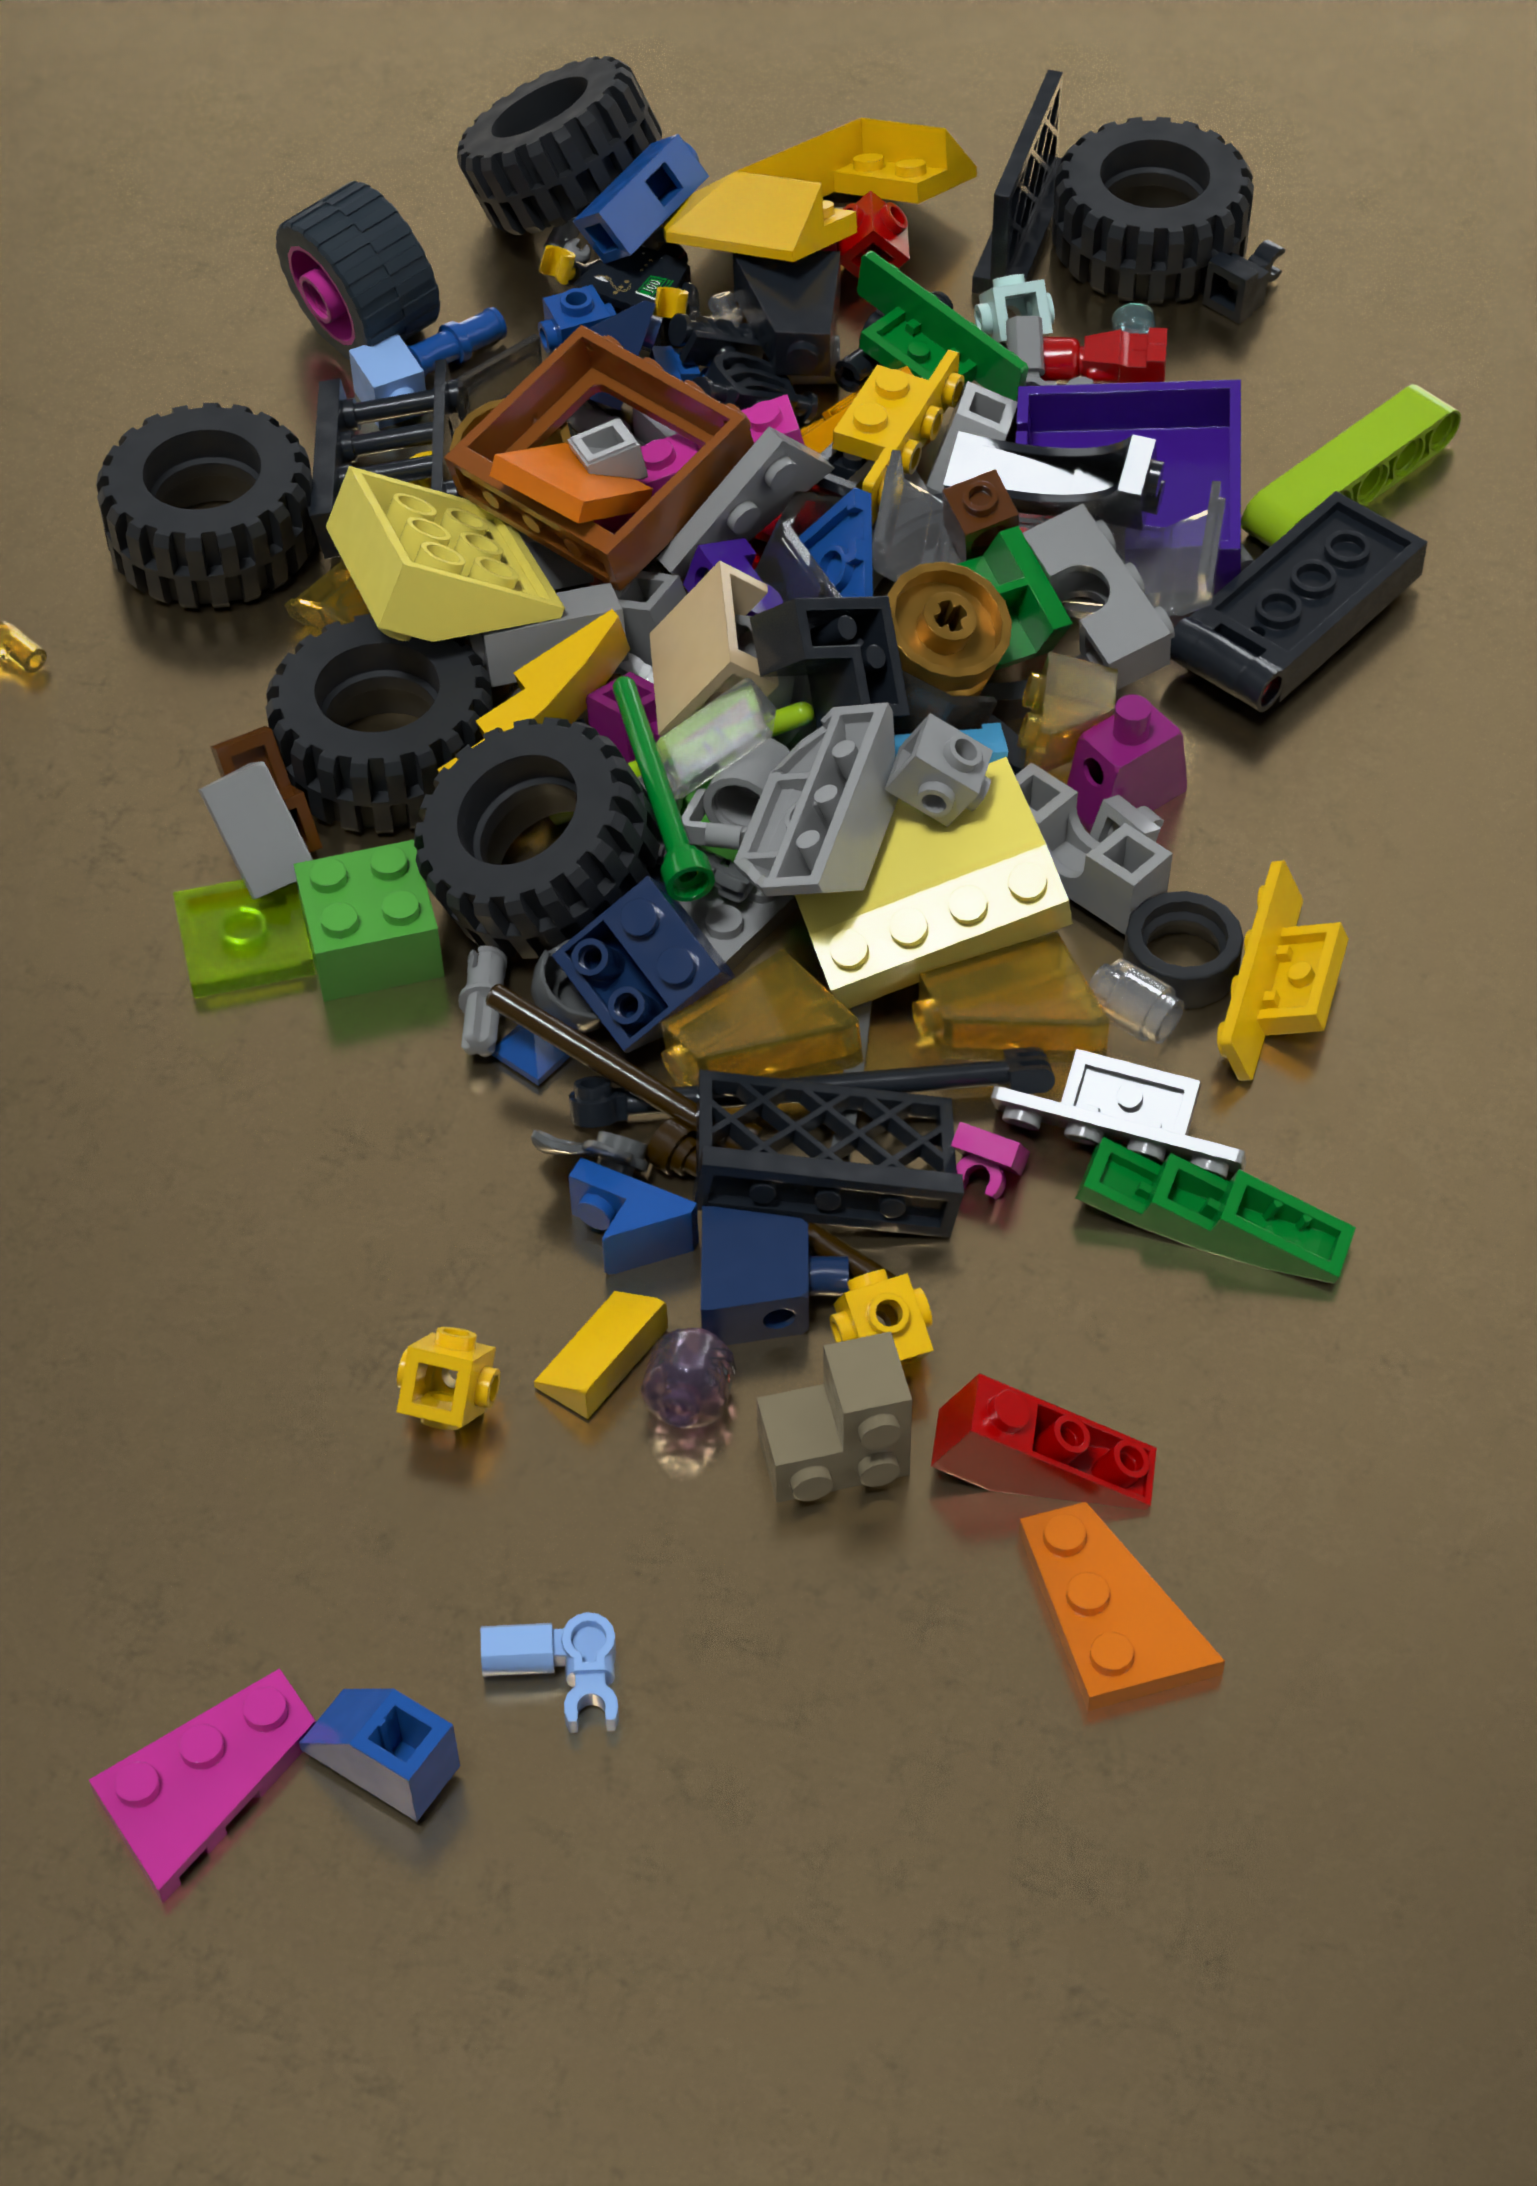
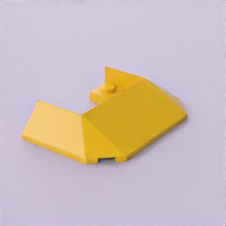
[660,117,977,262]

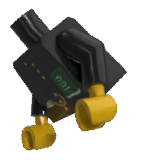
[539,242,700,352]

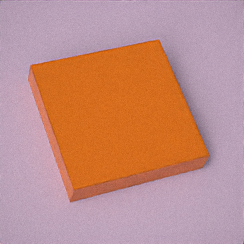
[489,442,653,524]

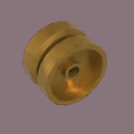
[887,562,1012,717]

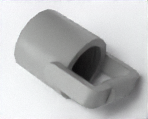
[681,735,790,850]

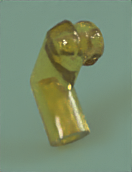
[0,622,47,674]

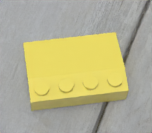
[326,466,565,642]
[795,757,1073,1012]

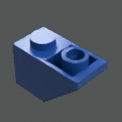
[299,1689,460,1822]

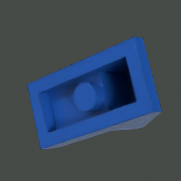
[568,1157,699,1275]

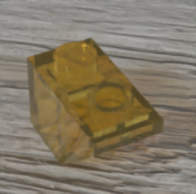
[1017,651,1118,772]

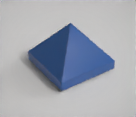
[492,1025,570,1086]

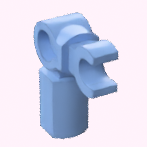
[480,1612,619,1733]

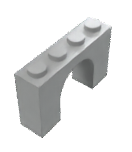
[463,530,629,687]

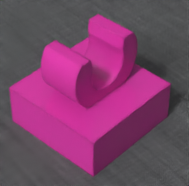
[951,1122,1030,1200]

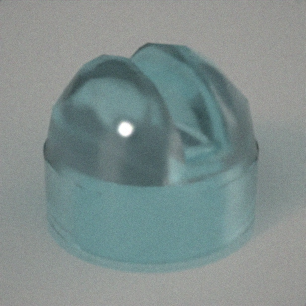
[1112,303,1156,334]

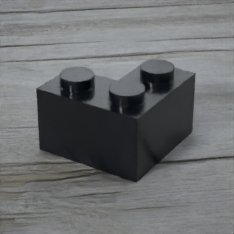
[750,596,910,729]

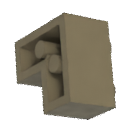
[757,1332,912,1503]

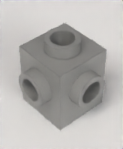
[885,713,993,827]

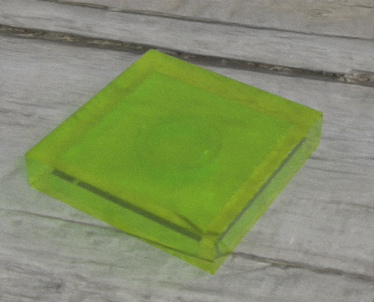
[173,879,315,998]

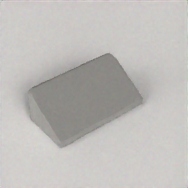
[198,761,313,899]

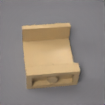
[649,561,779,744]

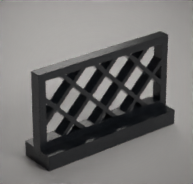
[972,69,1063,294]
[692,1069,964,1238]

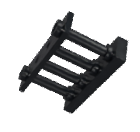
[310,359,467,559]

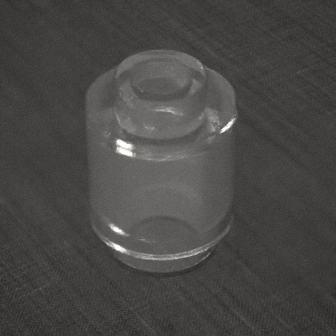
[1087,958,1185,1044]

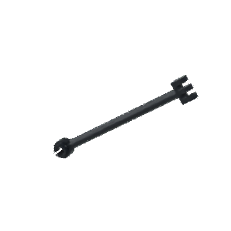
[569,1047,1055,1128]

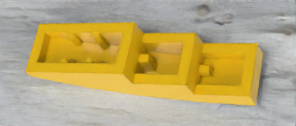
[437,609,630,772]

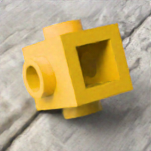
[830,1269,934,1366]
[396,1327,501,1430]

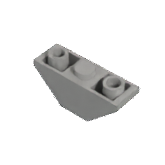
[925,381,1018,495]

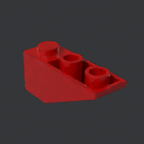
[931,1373,1157,1510]

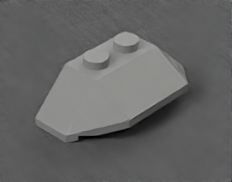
[734,702,898,896]

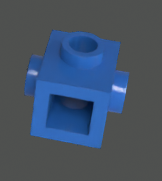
[538,284,616,354]

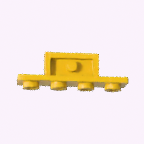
[832,350,964,526]
[1217,860,1349,1081]

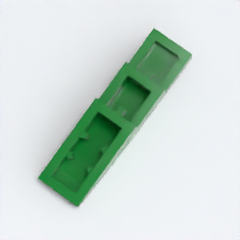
[1075,1137,1356,1284]

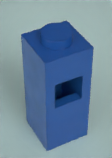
[572,134,709,264]

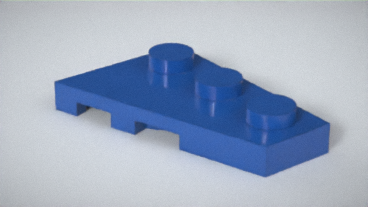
[781,487,873,599]

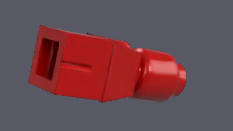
[1040,327,1168,385]

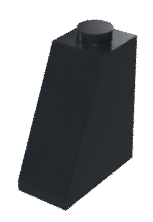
[733,251,841,377]

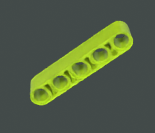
[1241,384,1461,548]

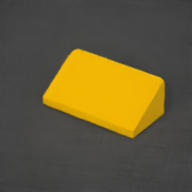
[534,1291,668,1419]

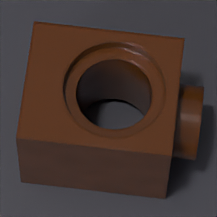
[942,469,1019,562]

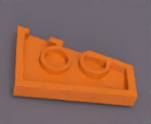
[1019,1502,1225,1711]

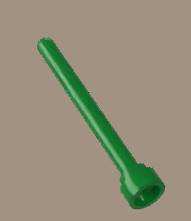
[613,676,715,902]

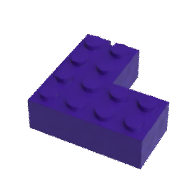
[1016,379,1242,596]

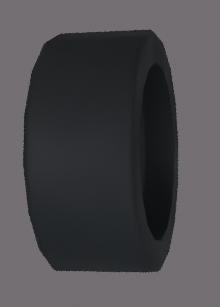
[1123,891,1244,1009]

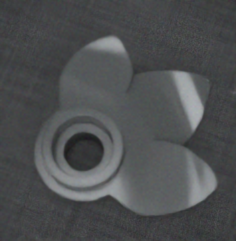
[531,1130,650,1177]

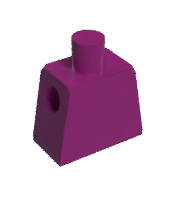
[1067,694,1187,832]

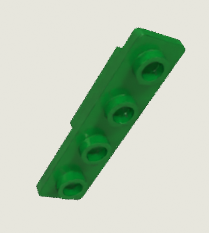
[857,251,1029,402]

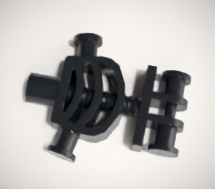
[668,313,818,424]

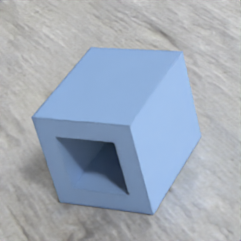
[349,334,426,429]

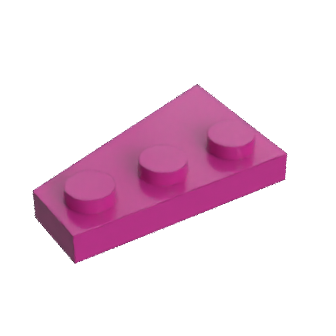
[89,1668,316,1903]

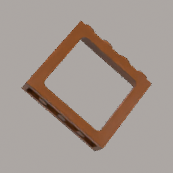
[444,325,754,592]

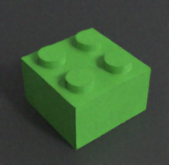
[293,839,444,1002]

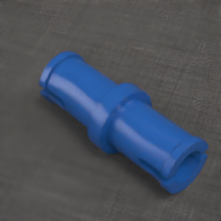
[407,307,507,377]

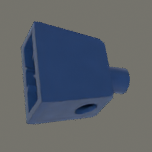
[700,1206,849,1348]

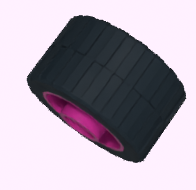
[275,181,441,360]

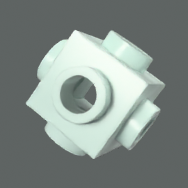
[974,274,1055,349]

